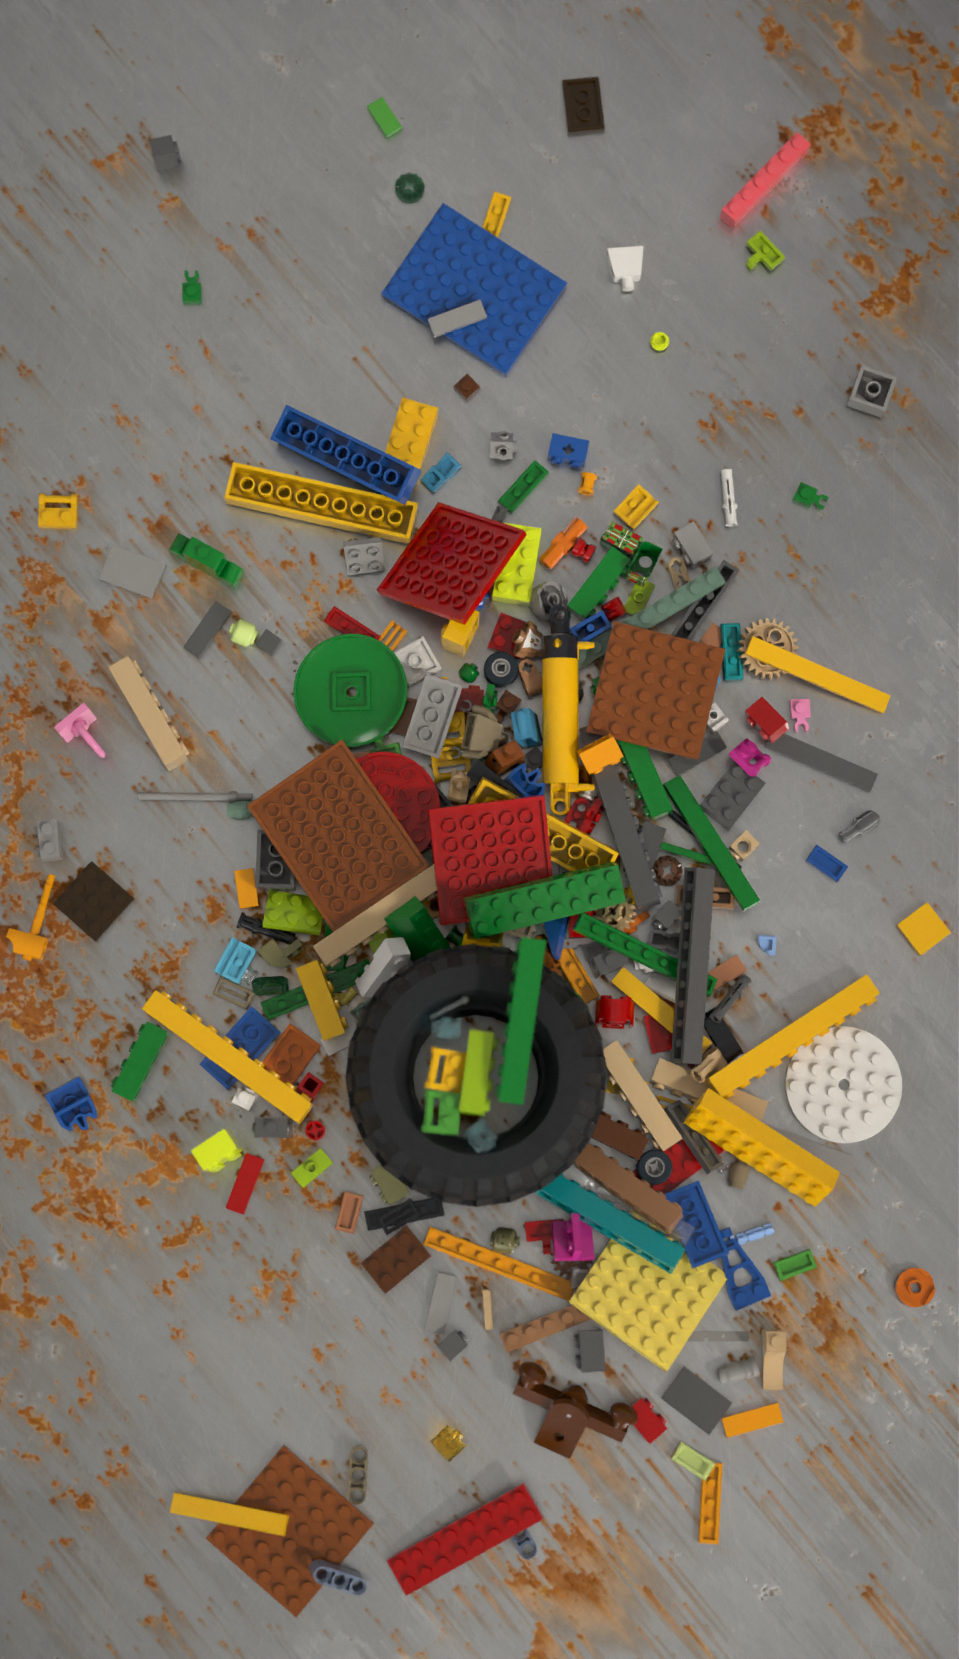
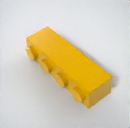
[296,960,349,1041]

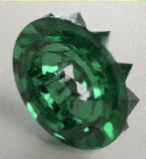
[395,172,424,202]

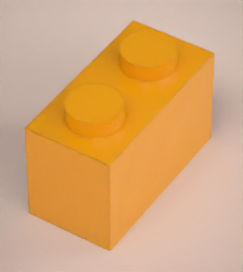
[577,733,624,774]

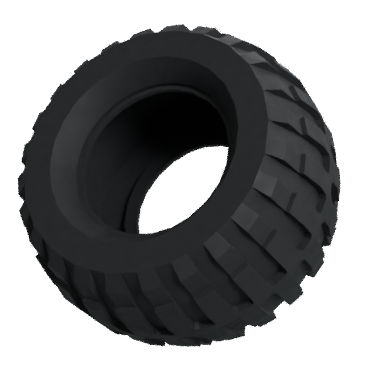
[345,944,607,1207]

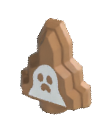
[512,621,543,659]

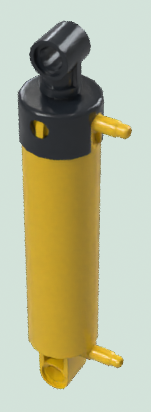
[541,605,595,816]

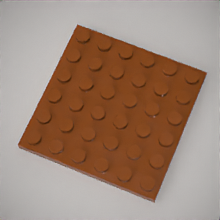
[586,621,725,761]
[206,1445,374,1617]

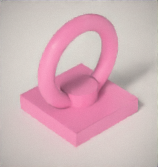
[54,703,106,758]

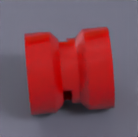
[571,538,597,563]

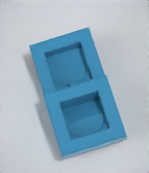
[420,452,462,493]

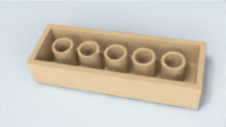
[108,656,189,772]

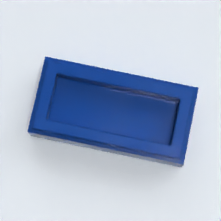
[805,845,848,883]

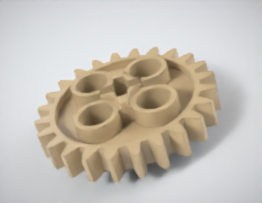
[737,618,799,680]

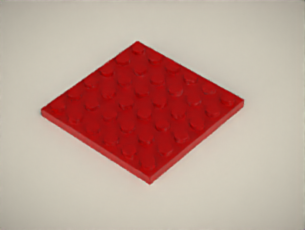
[377,502,527,625]
[428,795,553,925]

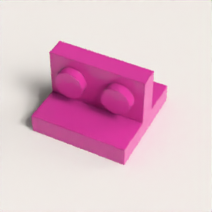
[551,1214,595,1261]

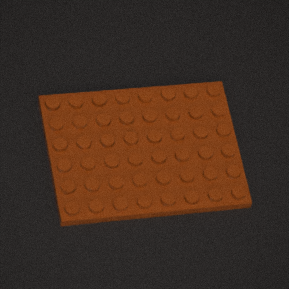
[247,740,430,932]

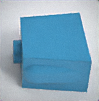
[511,708,543,749]

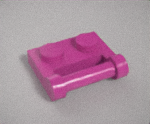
[728,738,771,777]

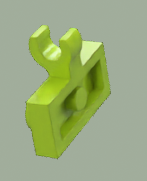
[746,230,785,271]

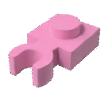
[789,699,811,732]

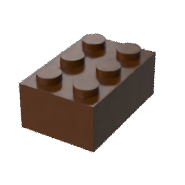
[592,1111,649,1161]
[361,1225,431,1294]

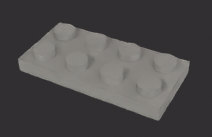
[402,674,463,759]

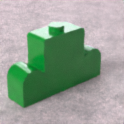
[169,533,245,590]

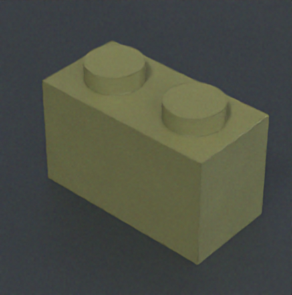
[369,1165,410,1206]

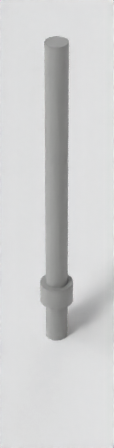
[137,791,253,803]

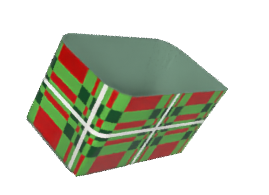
[599,521,643,561]

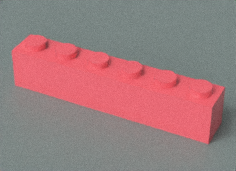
[720,132,811,229]

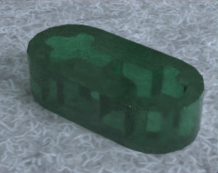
[252,976,289,995]

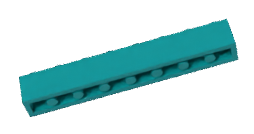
[535,1174,685,1274]

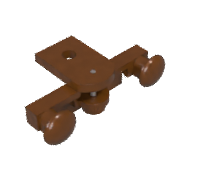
[512,1362,638,1459]

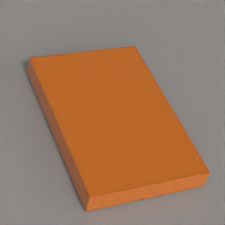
[262,1023,322,1086]

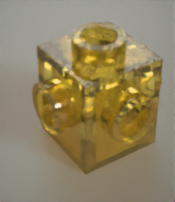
[430,1425,467,1462]

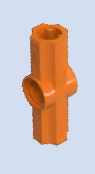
[539,517,588,570]

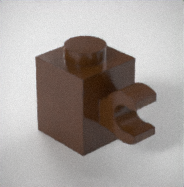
[495,690,522,724]

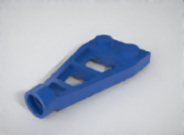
[720,1227,772,1311]

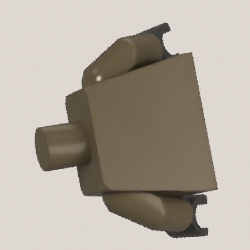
[451,700,509,759]

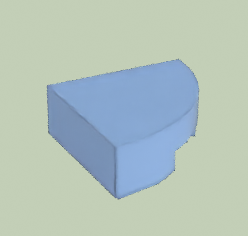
[757,935,777,956]

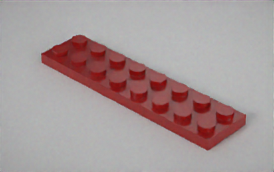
[386,1482,544,1596]

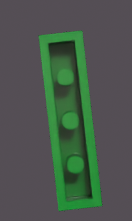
[567,546,631,621]
[111,1022,169,1102]

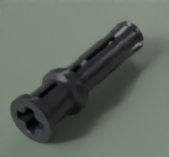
[236,912,296,945]

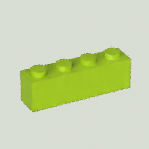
[459,1030,498,1116]

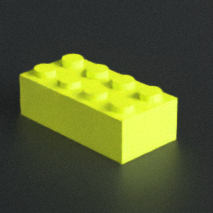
[492,523,542,607]
[191,1128,243,1173]

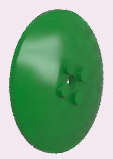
[293,634,408,747]

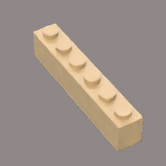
[603,1040,682,1151]
[649,1058,768,1121]

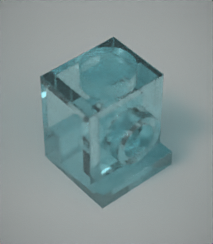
[431,1017,461,1040]
[463,1118,497,1153]

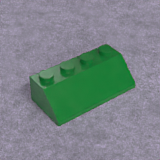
[384,896,451,962]

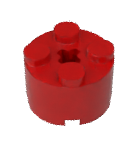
[595,995,635,1029]

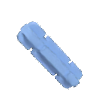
[736,1223,774,1245]

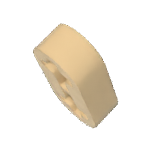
[668,557,691,590]

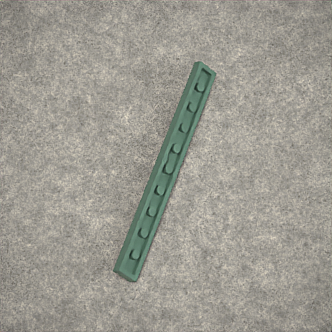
[578,566,726,671]

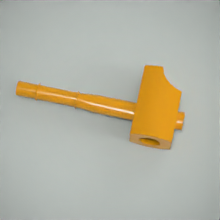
[6,874,55,961]

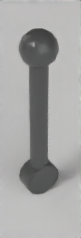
[429,996,468,1020]

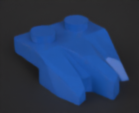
[504,763,546,797]
[45,1076,97,1131]

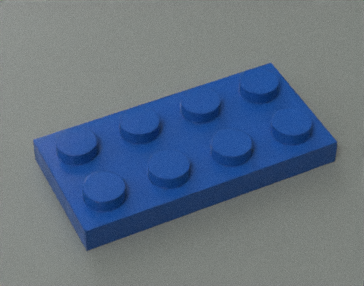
[200,1006,281,1090]
[664,1181,729,1269]

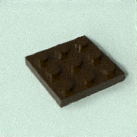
[53,861,135,943]

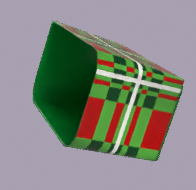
[626,541,663,587]

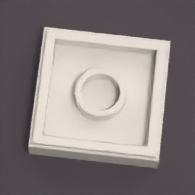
[393,636,442,688]

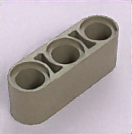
[348,1445,368,1505]

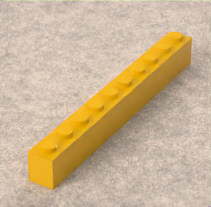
[706,974,880,1099]
[142,990,313,1125]

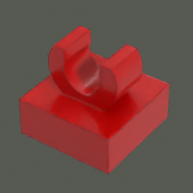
[601,597,627,623]

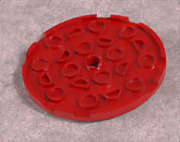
[356,752,441,853]

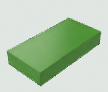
[367,97,402,138]
[773,1249,817,1281]

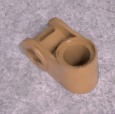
[518,659,542,698]

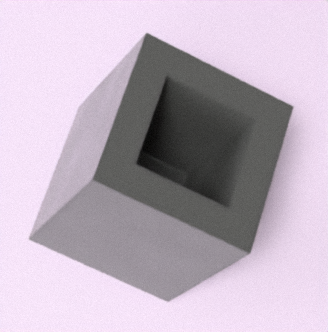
[437,1330,468,1361]

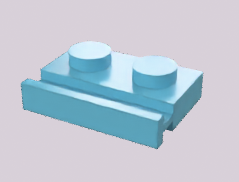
[214,937,257,985]

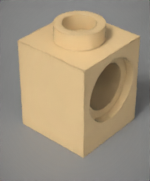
[728,830,760,862]

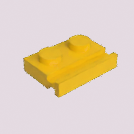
[613,484,659,531]

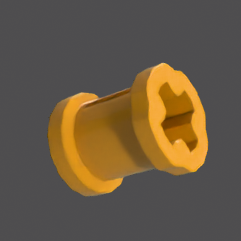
[577,472,597,496]

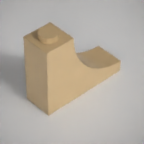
[761,1329,787,1390]

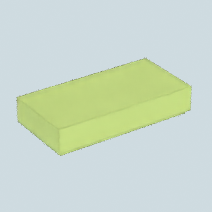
[671,1442,716,1481]

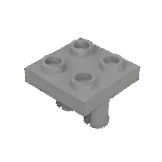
[343,536,385,575]

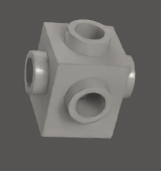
[490,431,517,460]

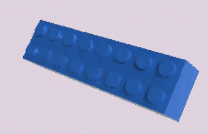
[270,405,422,505]

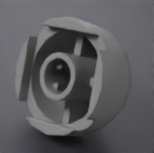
[530,581,568,619]

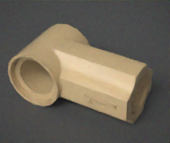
[690,1047,728,1083]

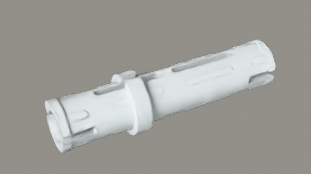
[720,469,737,527]

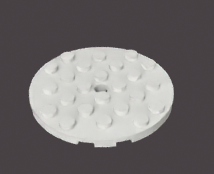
[785,1026,902,1143]

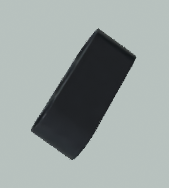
[704,1007,744,1065]

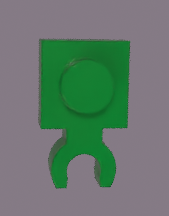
[182,270,202,303]
[793,482,828,510]

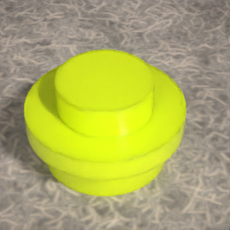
[650,332,669,351]

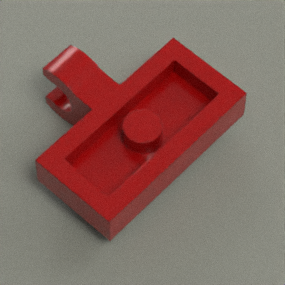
[579,798,604,834]
[525,1218,564,1255]

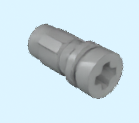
[717,1356,760,1384]

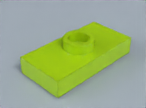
[624,581,655,616]
[291,1148,333,1188]

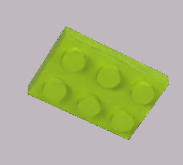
[263,890,323,936]

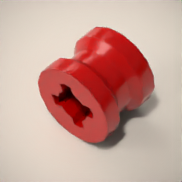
[305,1121,325,1140]

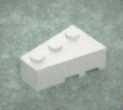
[355,937,411,998]

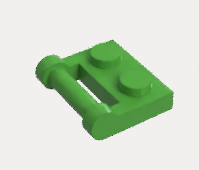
[421,1090,461,1135]

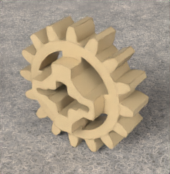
[595,894,637,932]

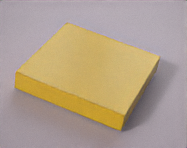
[896,902,951,956]

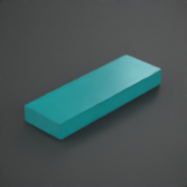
[720,623,744,681]

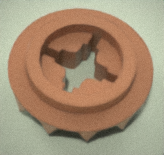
[653,855,683,886]

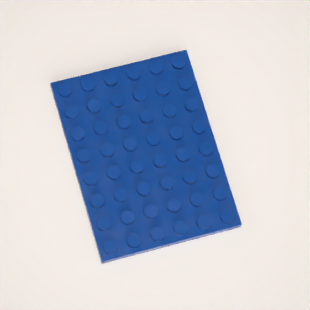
[381,203,567,376]

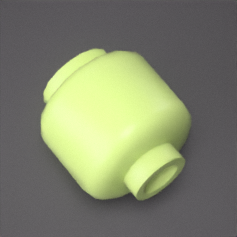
[228,619,258,647]

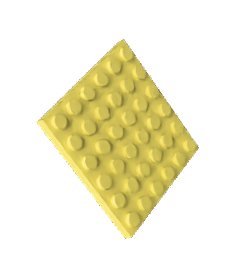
[569,1209,727,1372]

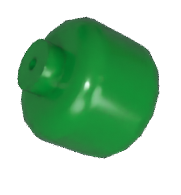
[458,663,479,683]

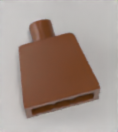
[483,740,525,776]

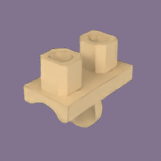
[447,769,470,805]

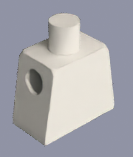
[607,246,643,292]

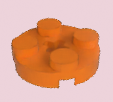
[895,1268,935,1307]

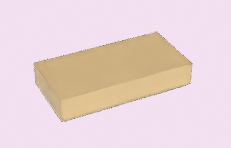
[482,1289,493,1330]

